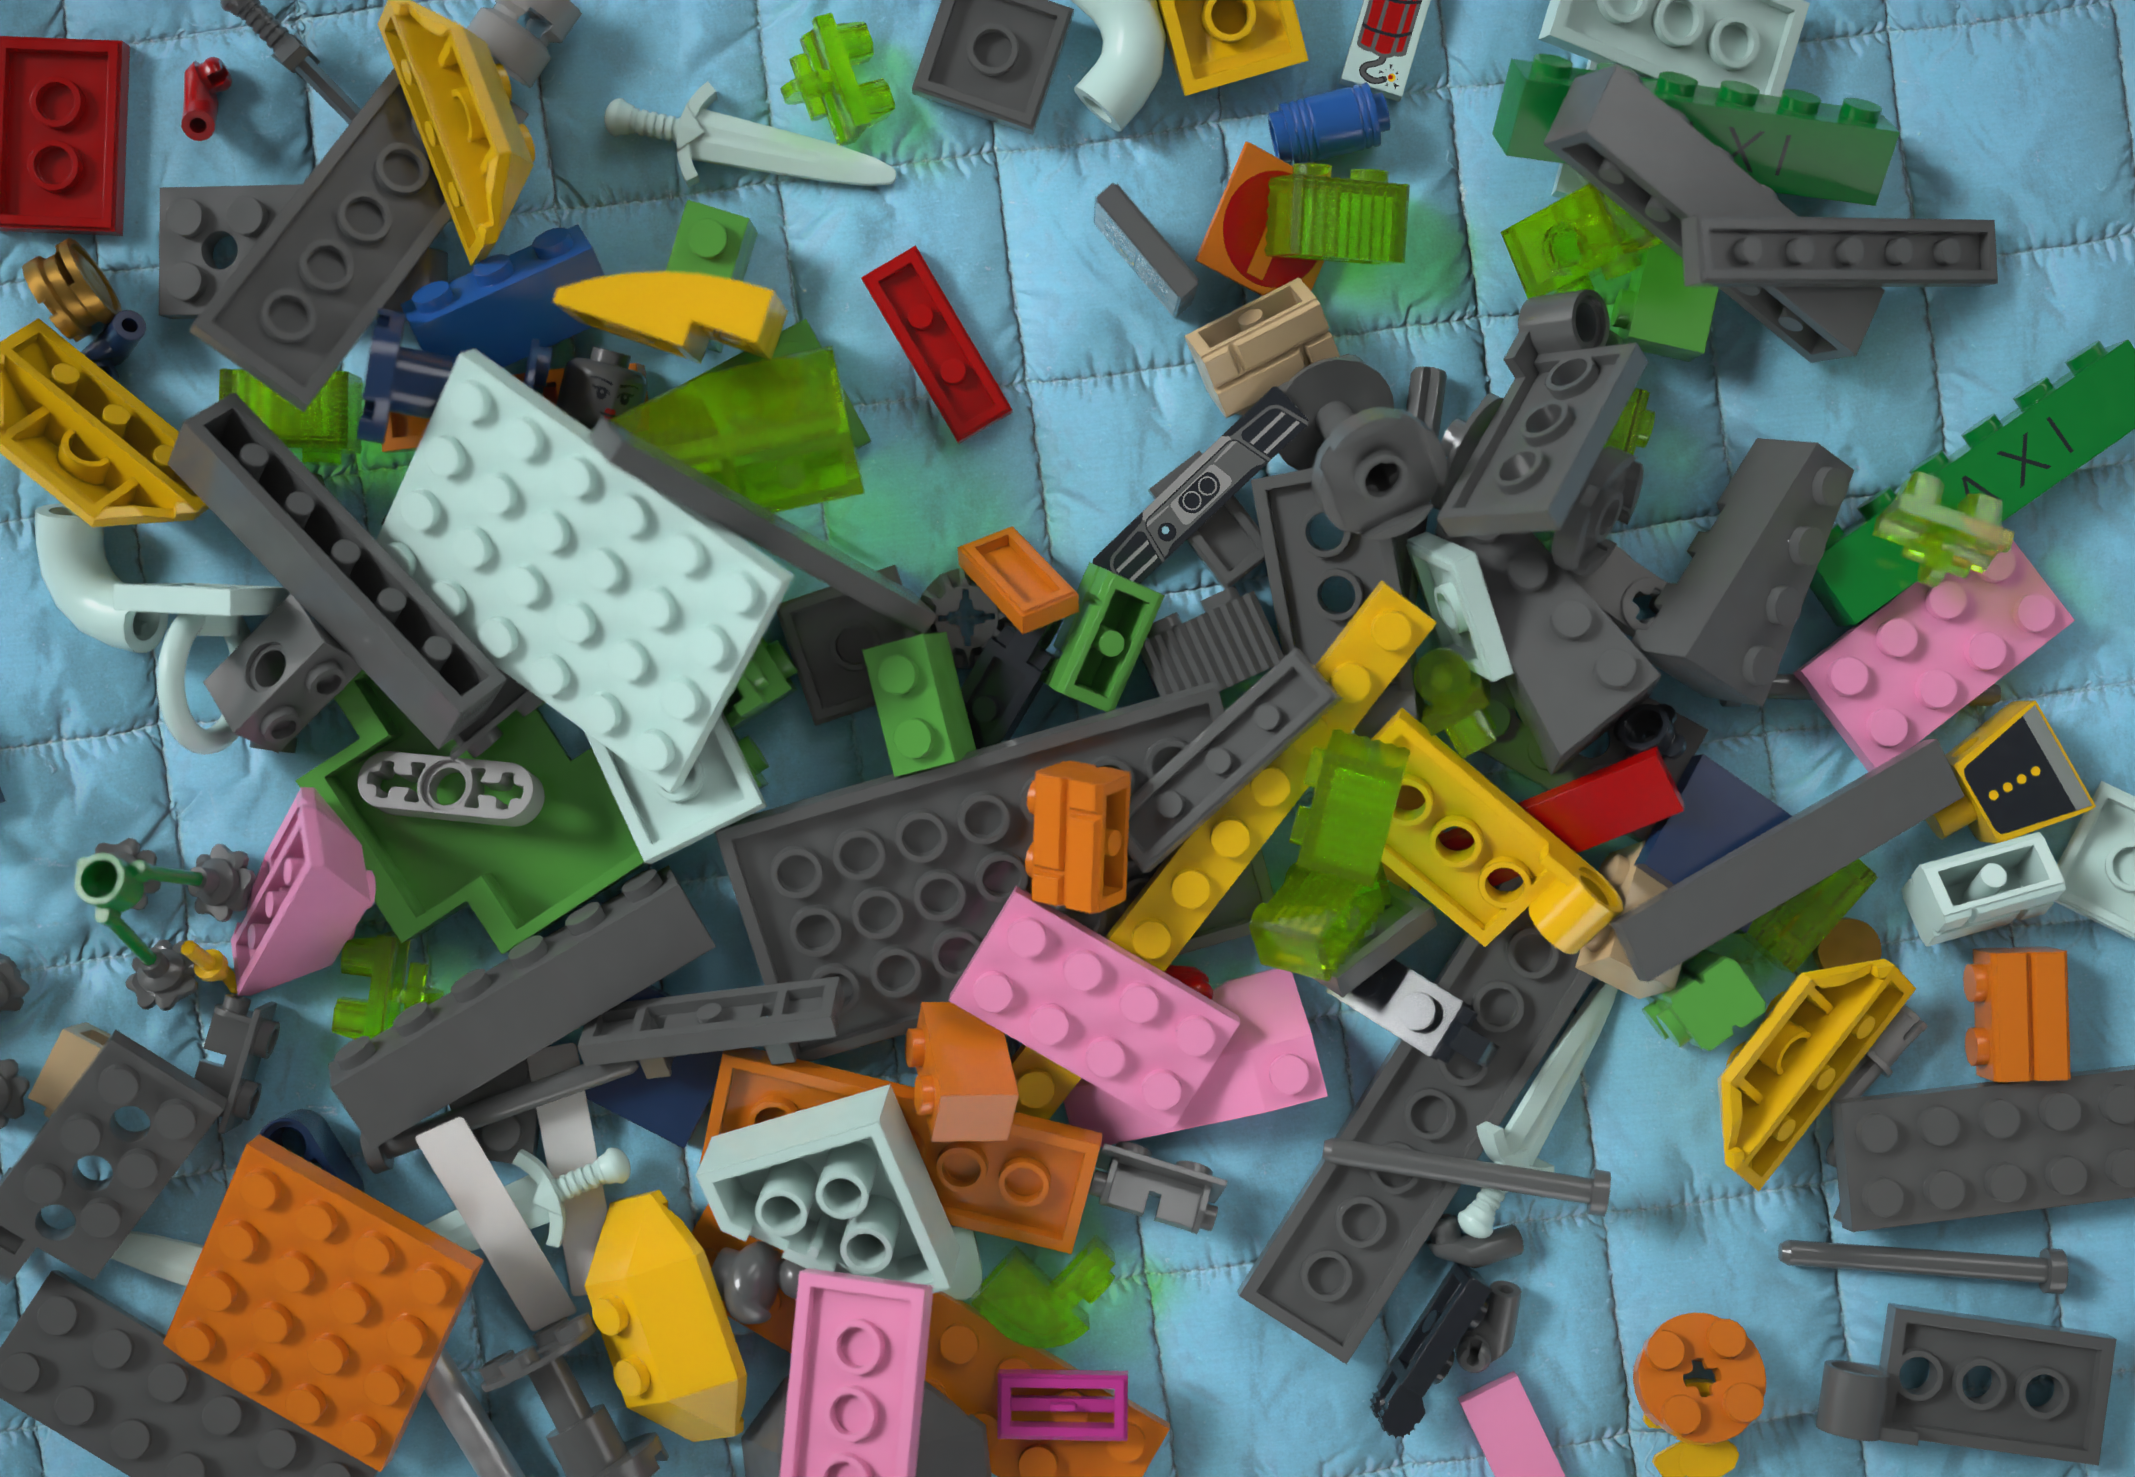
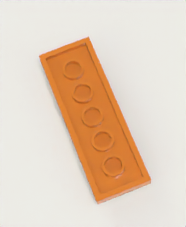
[700,1047,1102,1254]

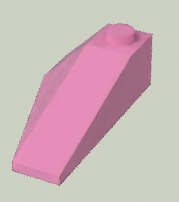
[1064,964,1328,1147]

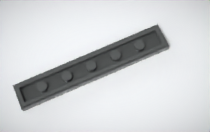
[1681,215,1998,287]
[589,417,937,635]
[1610,739,1964,982]

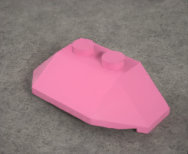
[231,787,376,996]

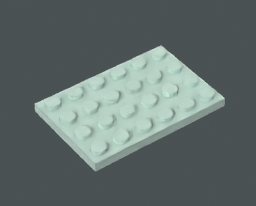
[376,349,794,793]

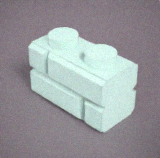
[1901,832,2066,947]

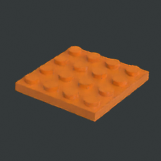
[163,1134,484,1472]

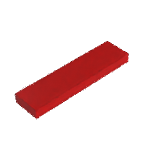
[1438,746,1684,886]

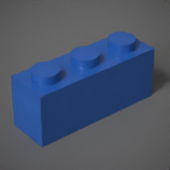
[400,224,605,370]

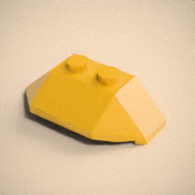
[378,0,535,266]
[0,318,209,527]
[1717,958,1916,1191]
[585,1189,747,1442]

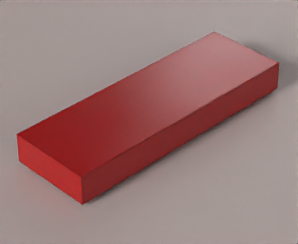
[861,245,1013,444]

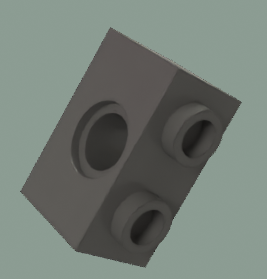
[203,594,362,753]

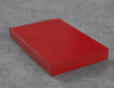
[0,36,130,236]

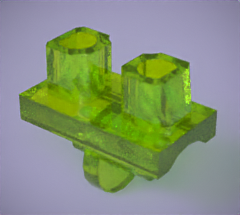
[780,13,895,146]
[1873,471,2014,588]
[1414,647,1497,759]
[331,930,444,1039]

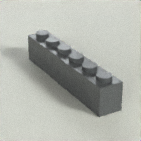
[1543,63,1885,363]
[168,392,507,749]
[328,865,716,1149]

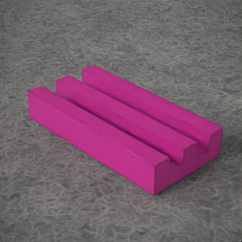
[997,1369,1128,1441]

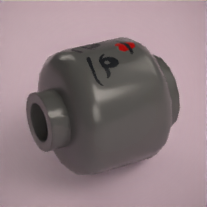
[556,347,648,434]

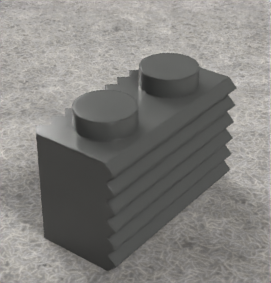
[1139,585,1284,697]

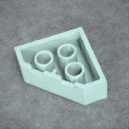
[696,1084,960,1293]

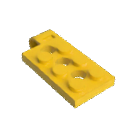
[1314,707,1623,954]

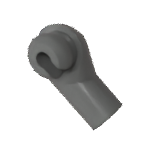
[1426,1214,1524,1268]
[1455,1280,1522,1373]

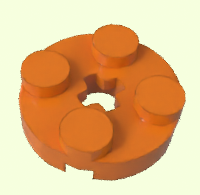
[1633,1313,1766,1445]

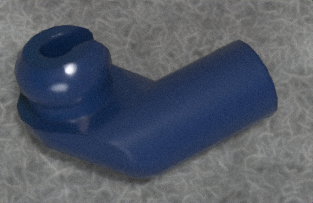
[81,310,146,382]

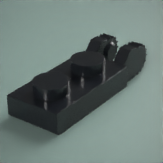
[1370,1263,1492,1438]

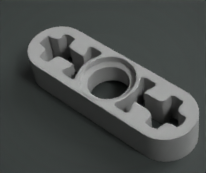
[358,751,545,827]

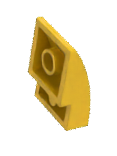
[1156,0,1309,96]
[553,271,788,364]

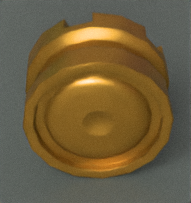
[22,238,122,342]

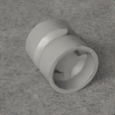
[467,0,582,88]

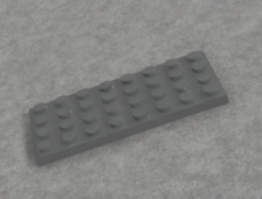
[715,681,1282,1062]

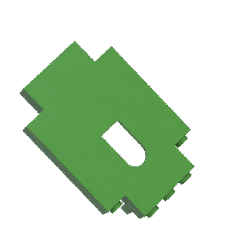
[296,636,798,955]

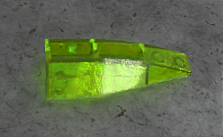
[590,346,864,513]

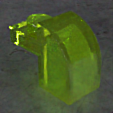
[971,1235,1116,1348]

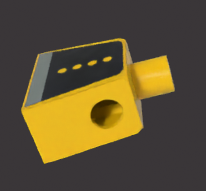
[1925,700,2096,844]

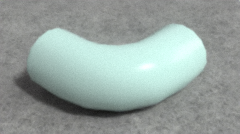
[1071,0,1167,132]
[35,504,169,653]

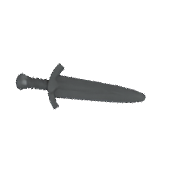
[220,0,361,124]

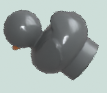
[711,1241,807,1324]

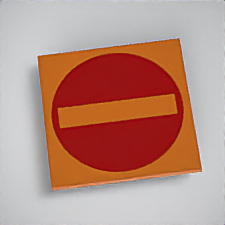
[1194,142,1351,296]

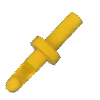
[181,940,238,994]

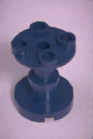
[357,308,552,444]

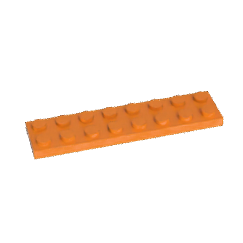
[691,1203,1170,1477]

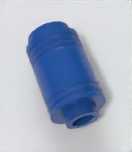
[1268,82,1390,167]

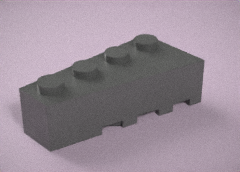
[1631,438,1854,707]
[1435,522,1661,776]

